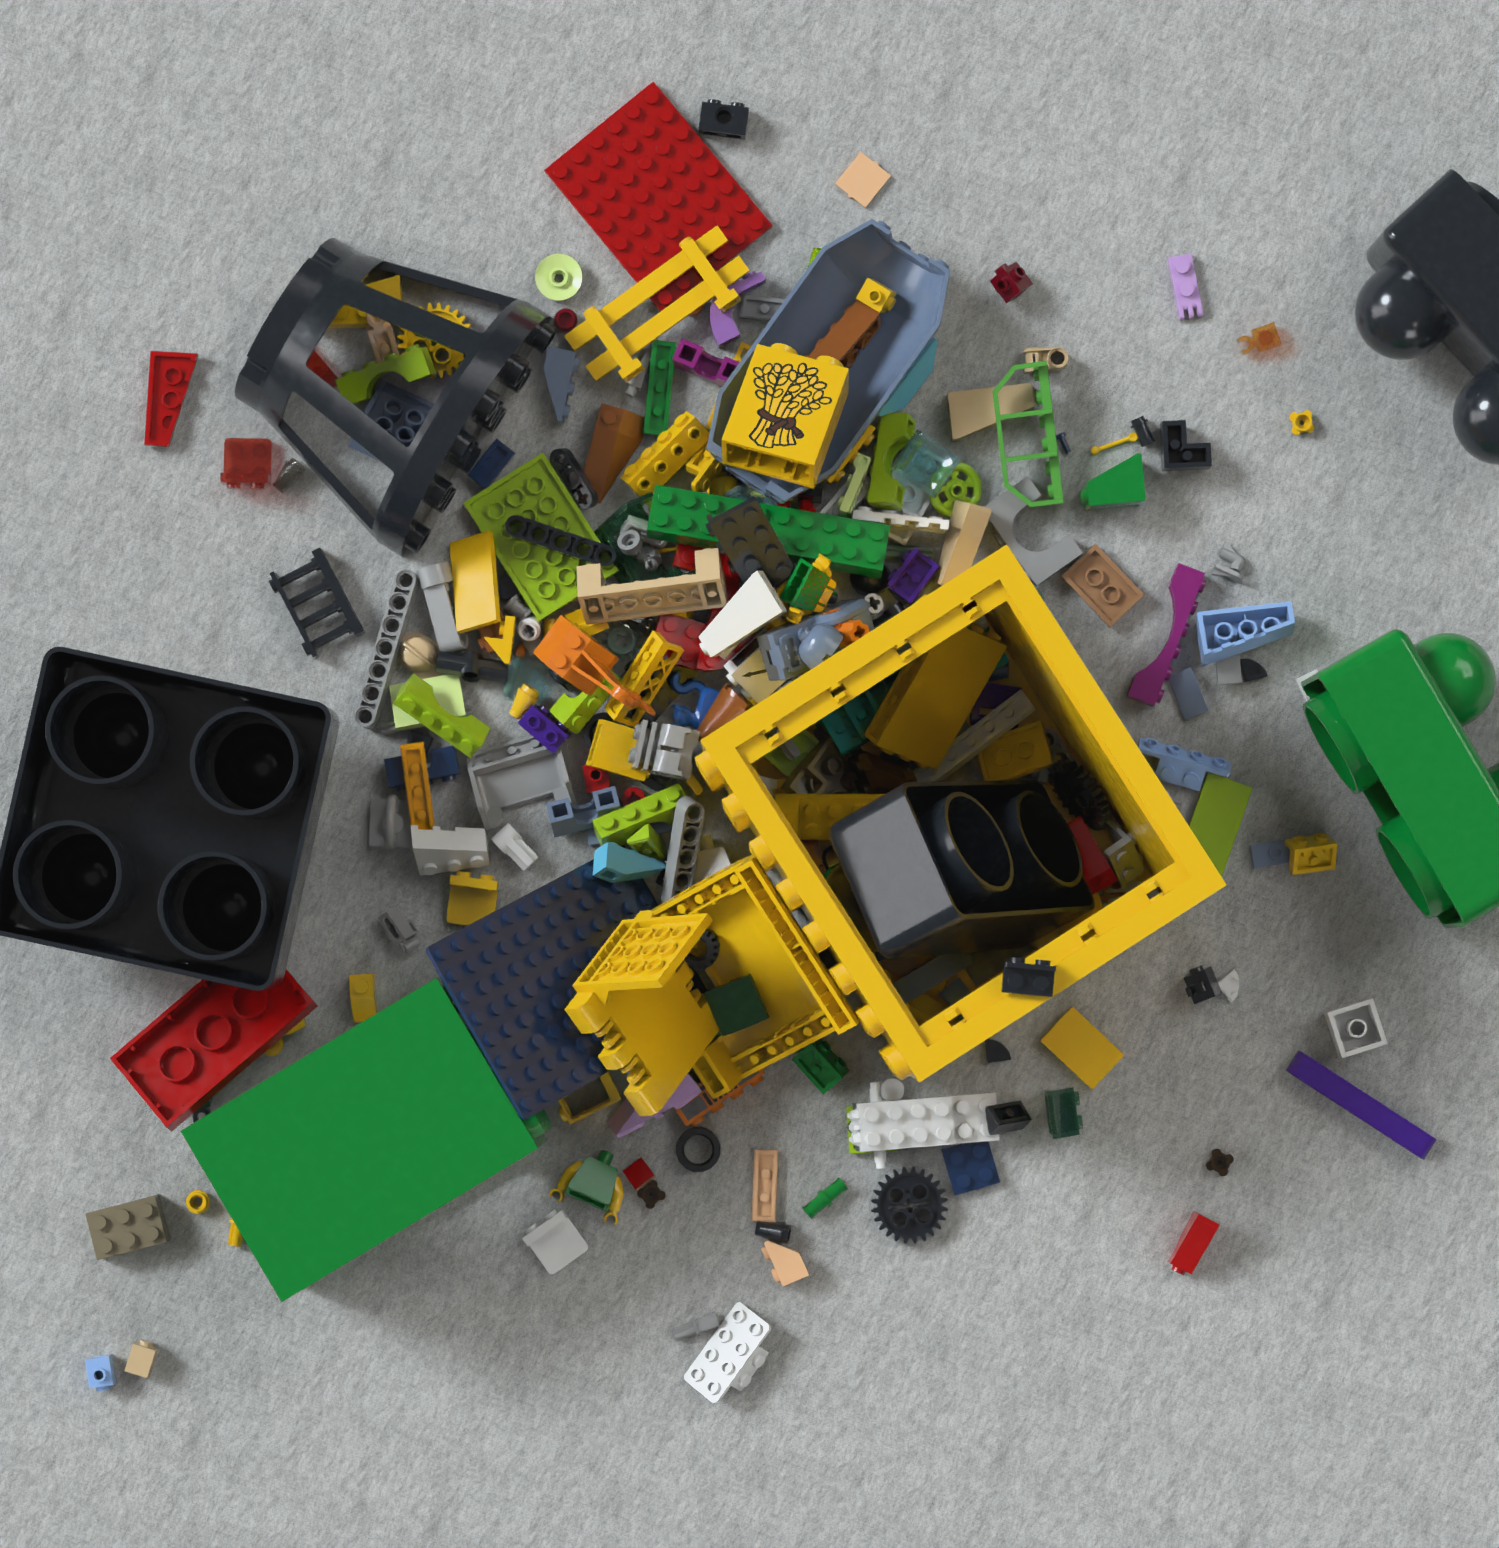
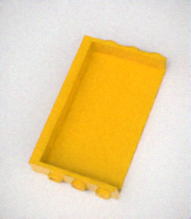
[864,623,1008,770]

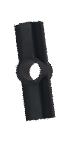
[435,651,508,683]

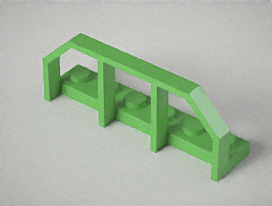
[992,360,1064,507]

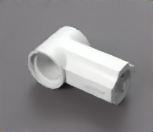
[491,823,539,871]

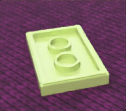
[389,674,466,731]

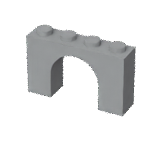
[985,476,1083,586]

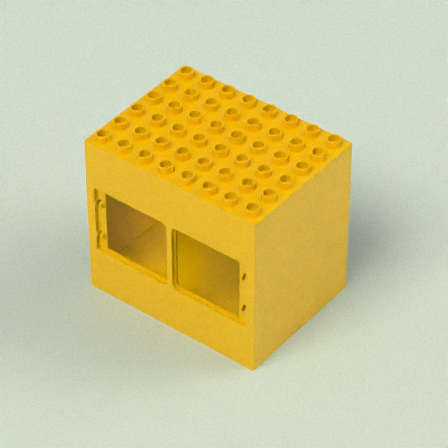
[694,545,1227,1082]

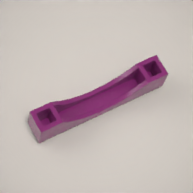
[1126,563,1207,707]

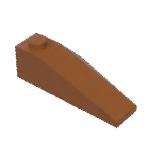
[579,403,644,503]

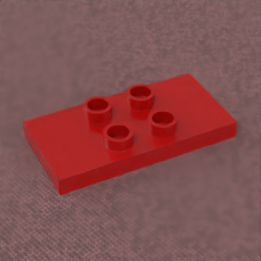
[110,969,318,1132]

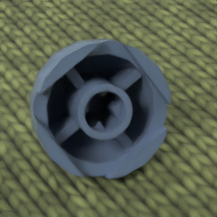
[798,623,844,669]

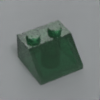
[1044,1087,1083,1139]

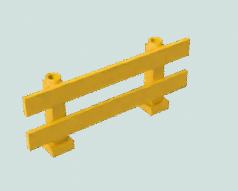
[564,225,750,383]

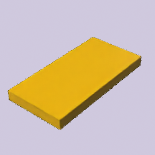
[450,531,501,633]

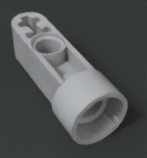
[416,562,469,653]

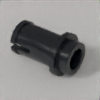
[1130,416,1155,447]

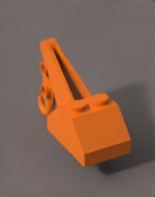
[533,615,656,716]

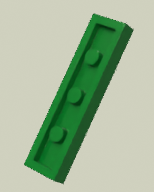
[643,340,676,436]

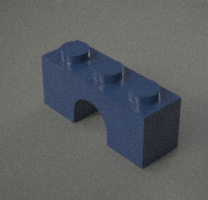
[384,746,461,791]

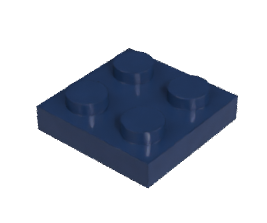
[941,1141,1000,1195]

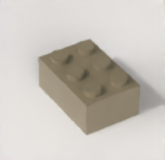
[85,1194,170,1260]

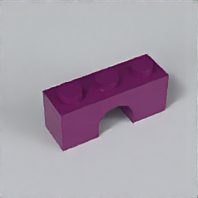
[672,339,740,386]

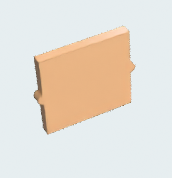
[835,152,891,208]

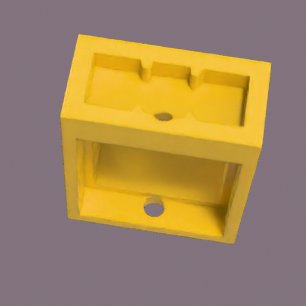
[558,1071,622,1125]

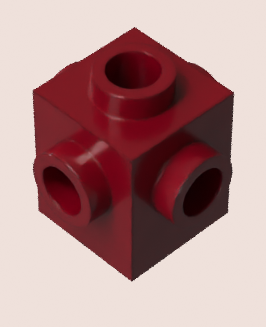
[990,261,1033,304]

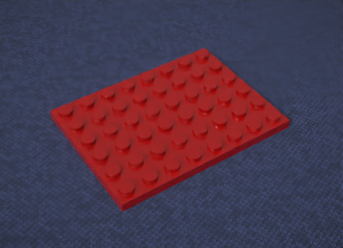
[544,82,773,312]

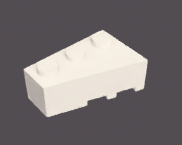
[411,825,490,876]

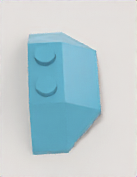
[877,337,938,416]

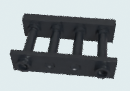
[269,547,365,659]

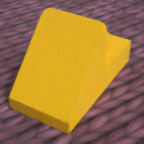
[484,616,516,666]

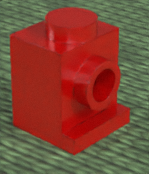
[582,765,610,794]

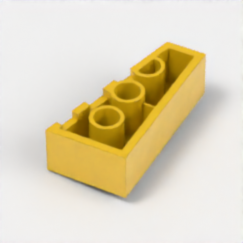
[328,275,403,329]

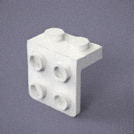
[522,1209,588,1274]

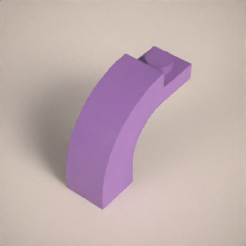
[710,271,766,348]

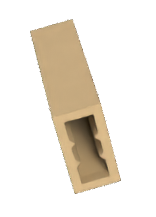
[946,383,1037,442]
[933,500,992,586]

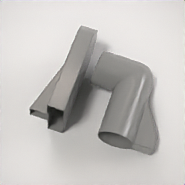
[1211,543,1244,583]

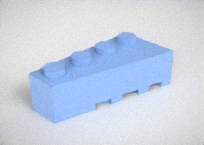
[1195,601,1295,667]

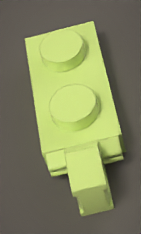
[837,453,872,518]

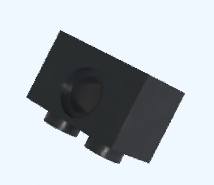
[699,99,749,140]

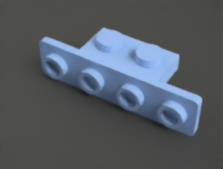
[1138,738,1231,791]

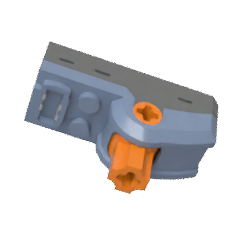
[756,598,875,681]

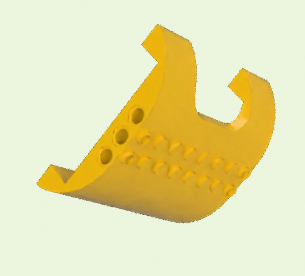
[651,855,860,1099]

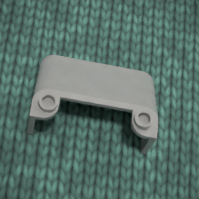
[466,735,577,830]

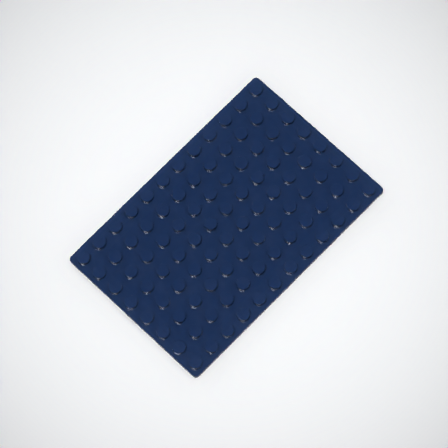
[426,845,707,1120]

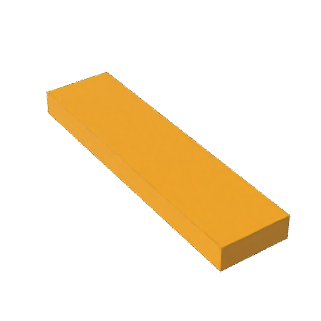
[400,742,435,830]

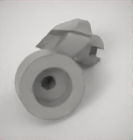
[617,530,662,572]

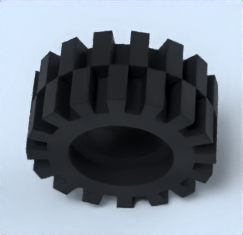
[685,929,720,971]

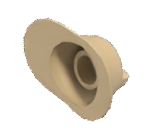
[398,632,446,679]

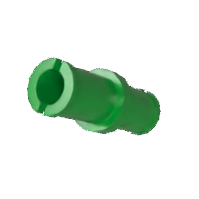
[802,1177,848,1219]

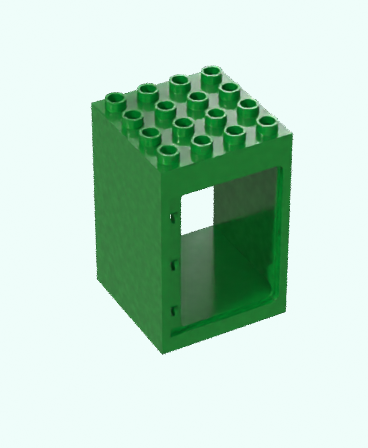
[180,978,553,1302]

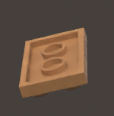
[1061,544,1144,628]

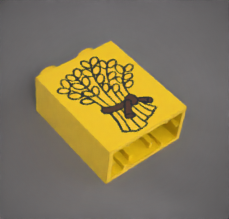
[721,343,849,489]

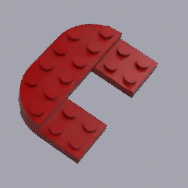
[655,543,754,672]

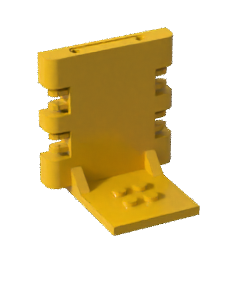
[564,910,719,1116]

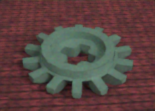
[601,620,643,662]

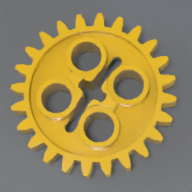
[397,302,471,380]

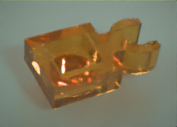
[1237,322,1282,355]

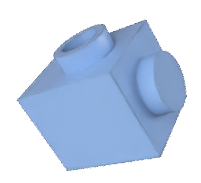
[85,1354,117,1392]

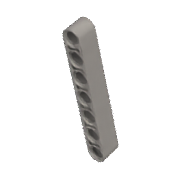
[354,569,420,729]

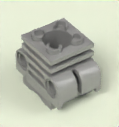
[628,719,700,781]

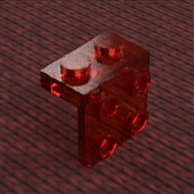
[220,438,272,490]

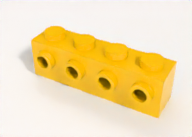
[620,411,710,503]

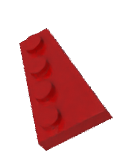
[144,351,199,447]

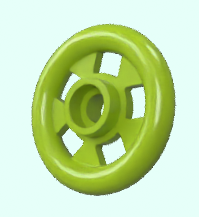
[928,462,982,518]

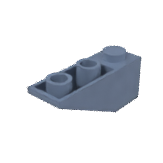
[543,346,580,424]

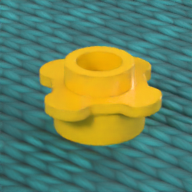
[1289,410,1315,435]

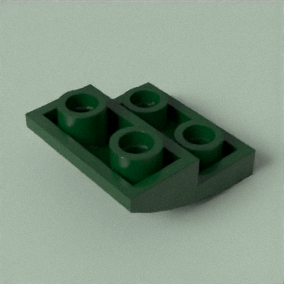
[703,974,769,1037]

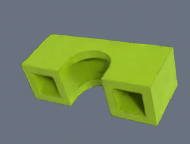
[549,669,622,734]

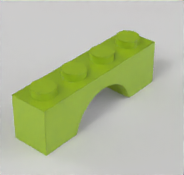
[335,344,437,405]
[866,413,916,511]
[393,673,490,758]
[592,783,691,846]

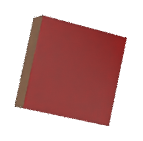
[622,1157,656,1191]

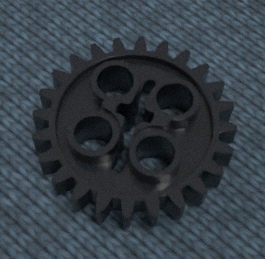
[1048,758,1111,828]
[871,1166,948,1244]

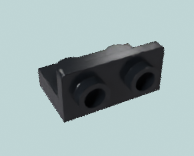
[1001,957,1056,997]

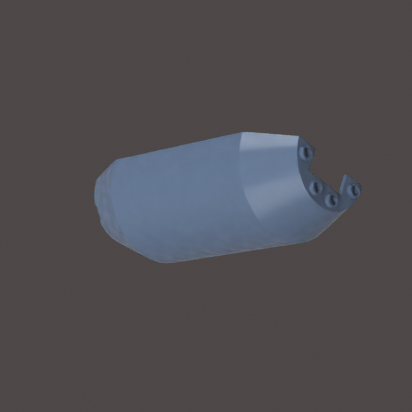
[706,219,950,504]

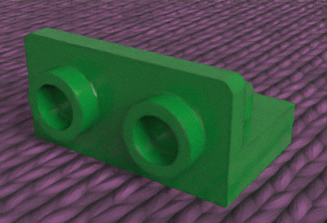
[792,1039,849,1095]

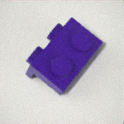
[887,547,940,605]
[518,704,572,753]

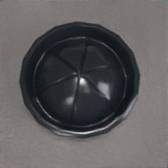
[850,562,891,596]

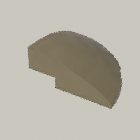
[780,735,856,794]

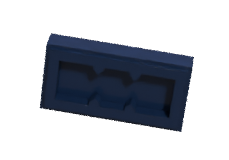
[467,438,515,489]

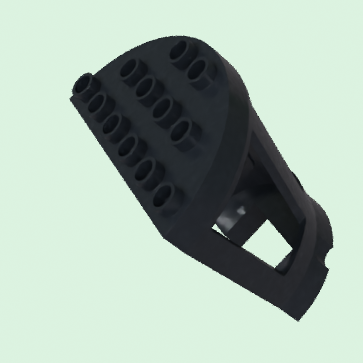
[235,238,557,557]

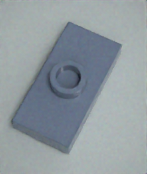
[1249,838,1292,869]

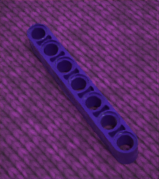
[1286,1050,1436,1160]

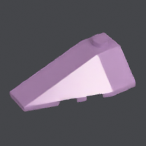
[608,1073,702,1138]

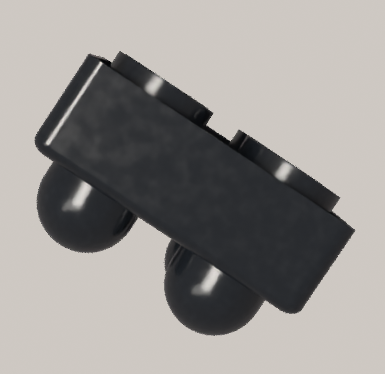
[0,647,340,991]

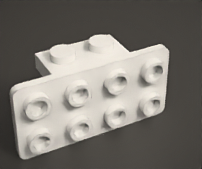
[684,1302,771,1404]

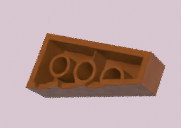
[805,299,881,368]

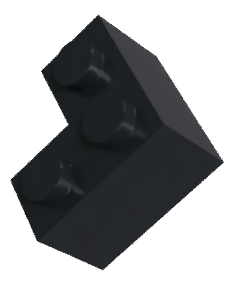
[1159,420,1212,472]

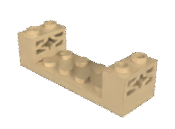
[577,548,727,625]

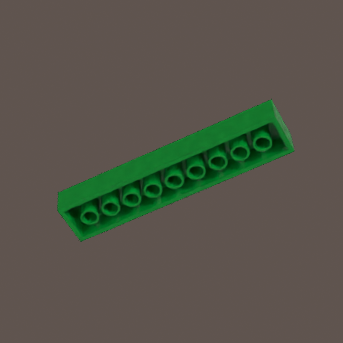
[647,485,890,579]

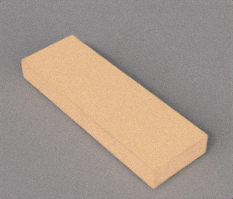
[752,1149,778,1222]

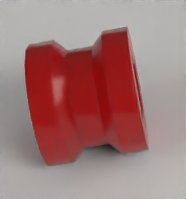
[622,787,645,806]

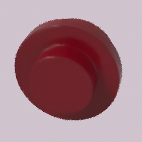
[554,308,578,332]

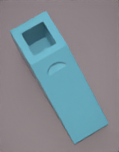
[593,842,666,883]

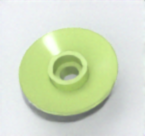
[535,254,582,301]

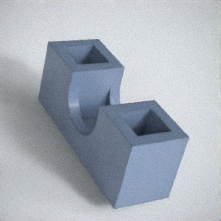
[546,786,621,838]

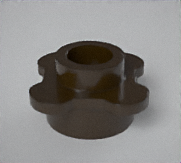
[1206,1149,1234,1176]
[637,1180,666,1209]

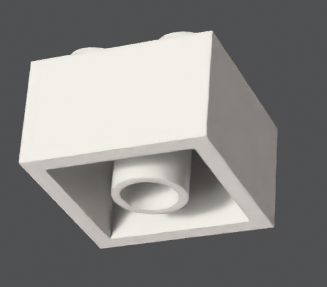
[1324,998,1388,1058]

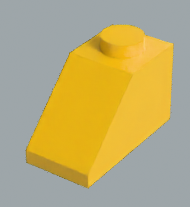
[349,974,377,1022]

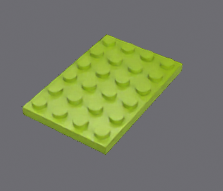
[464,452,619,622]

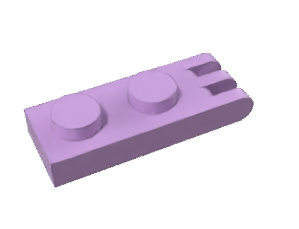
[1167,254,1203,321]

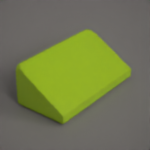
[627,823,666,860]

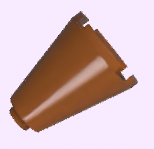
[696,682,754,744]

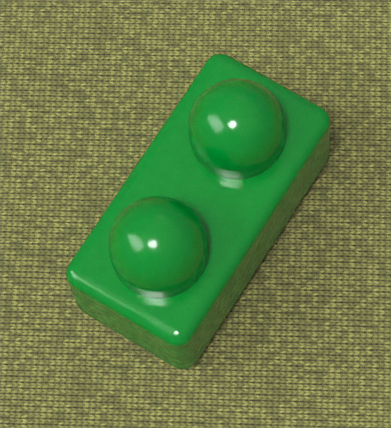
[1301,629,1499,928]

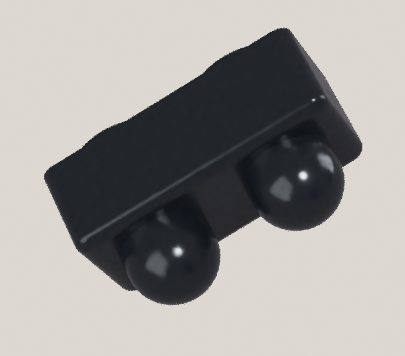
[1355,169,1499,465]
[826,780,1095,959]

